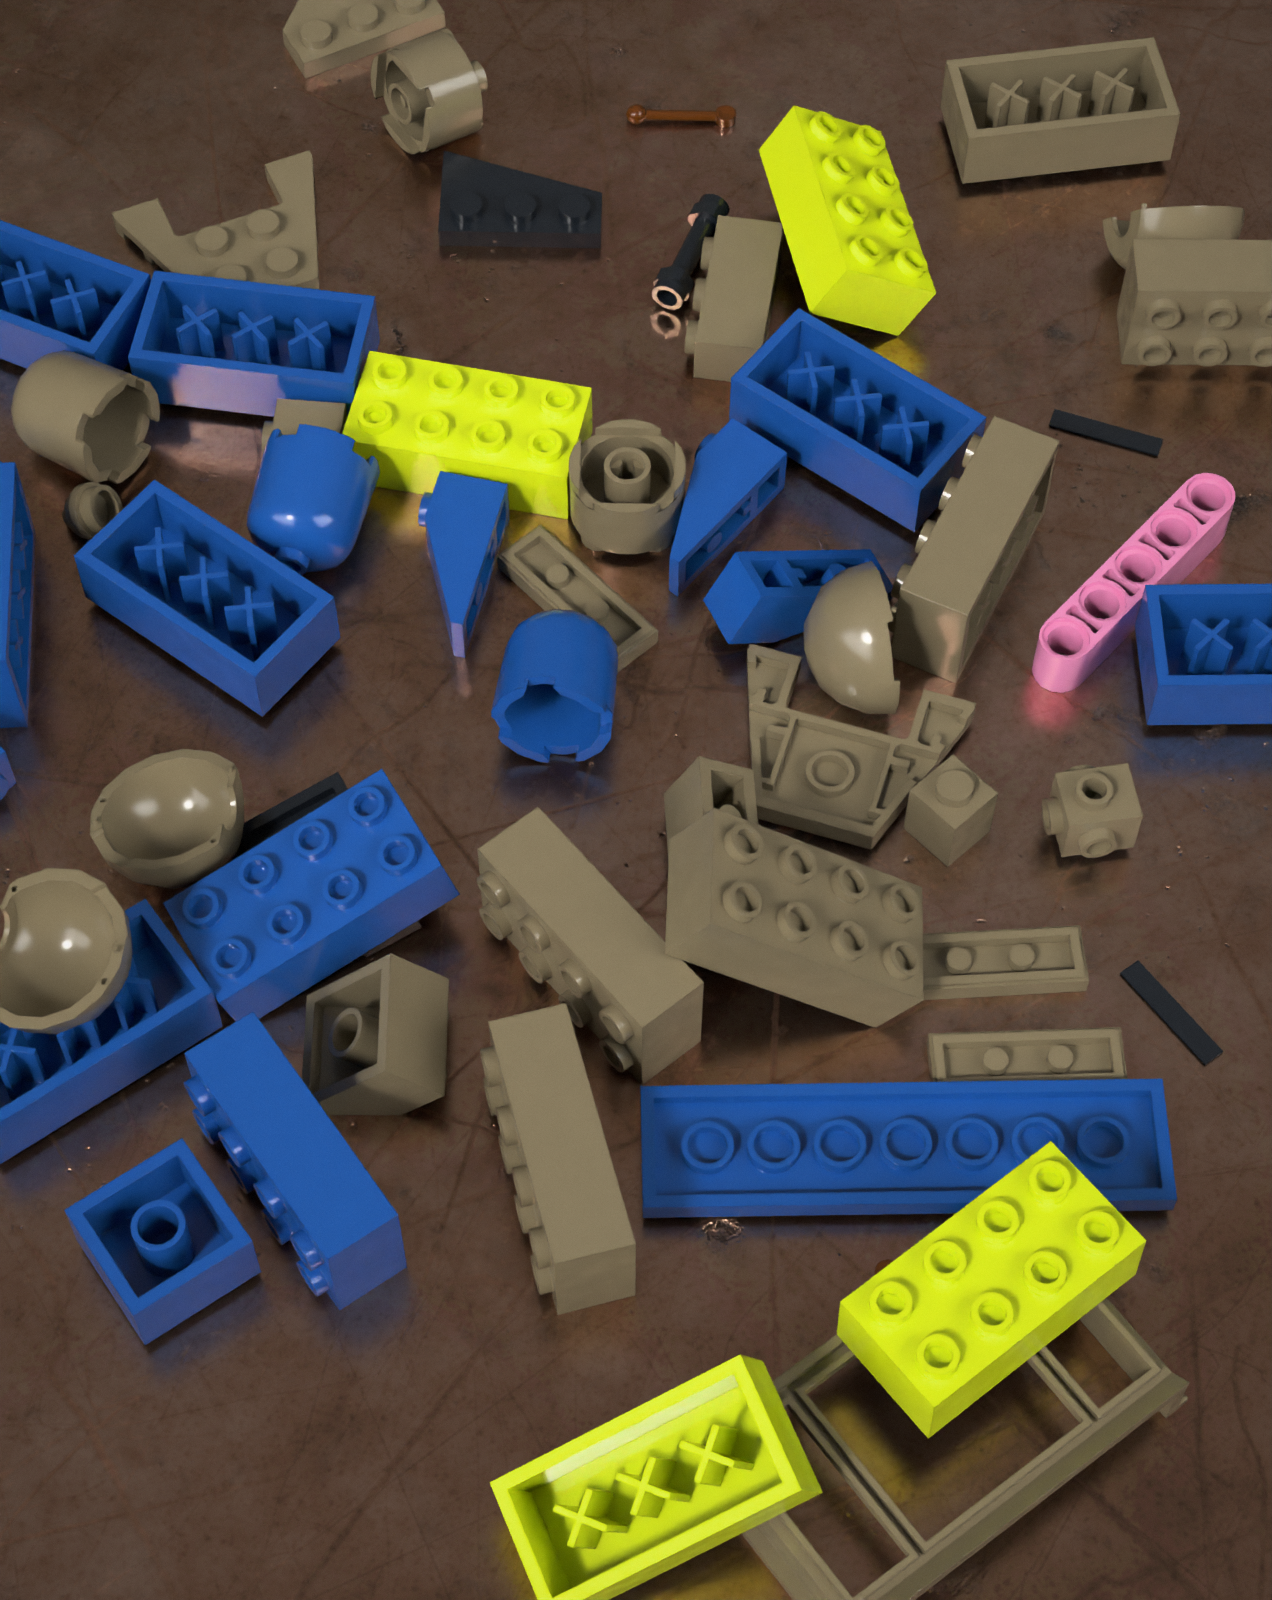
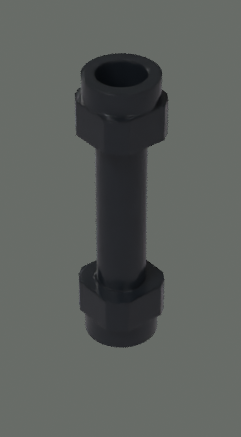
[652,194,730,310]

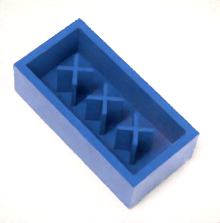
[0,220,151,371]
[128,271,380,417]
[729,308,987,533]
[0,462,36,728]
[74,479,340,717]
[1135,584,1272,725]
[163,769,460,1021]
[0,898,223,1164]
[183,1012,407,1311]

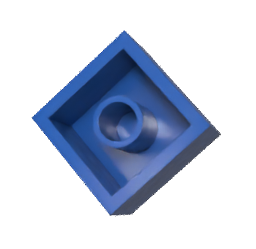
[64,1138,261,1345]

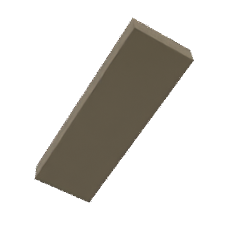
[497,524,658,672]
[923,925,1089,1000]
[926,1027,1128,1082]

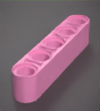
[1032,473,1235,693]

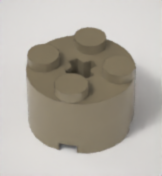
[371,28,488,154]
[569,419,686,554]

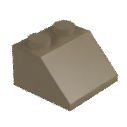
[302,953,449,1115]

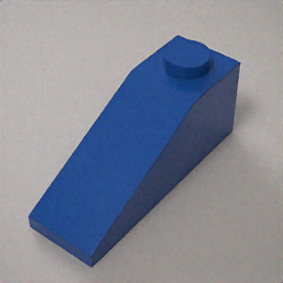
[669,418,787,596]
[418,471,510,658]
[703,549,893,644]

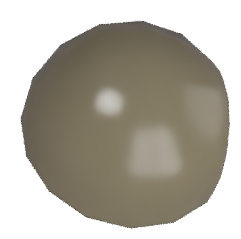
[1103,203,1245,270]
[804,561,900,714]
[90,749,244,889]
[0,868,132,1034]

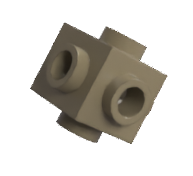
[1041,763,1143,858]

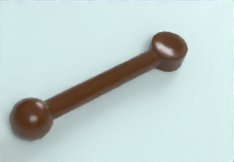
[626,104,736,128]

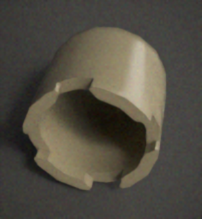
[11,350,160,484]

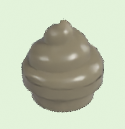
[62,482,123,540]

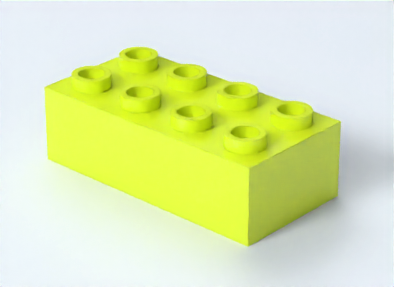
[759,105,936,336]
[342,351,593,519]
[837,1141,1146,1439]
[490,1354,823,1600]

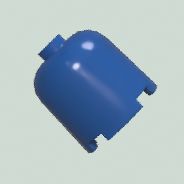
[246,424,380,575]
[491,609,618,763]

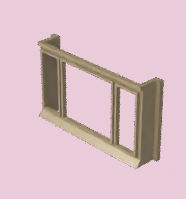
[742,1298,1190,1600]

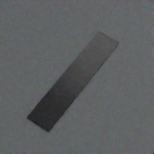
[1049,409,1163,456]
[1120,960,1223,1065]

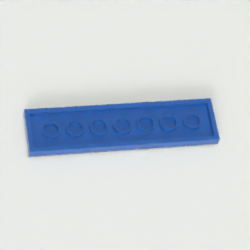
[640,1079,1177,1218]

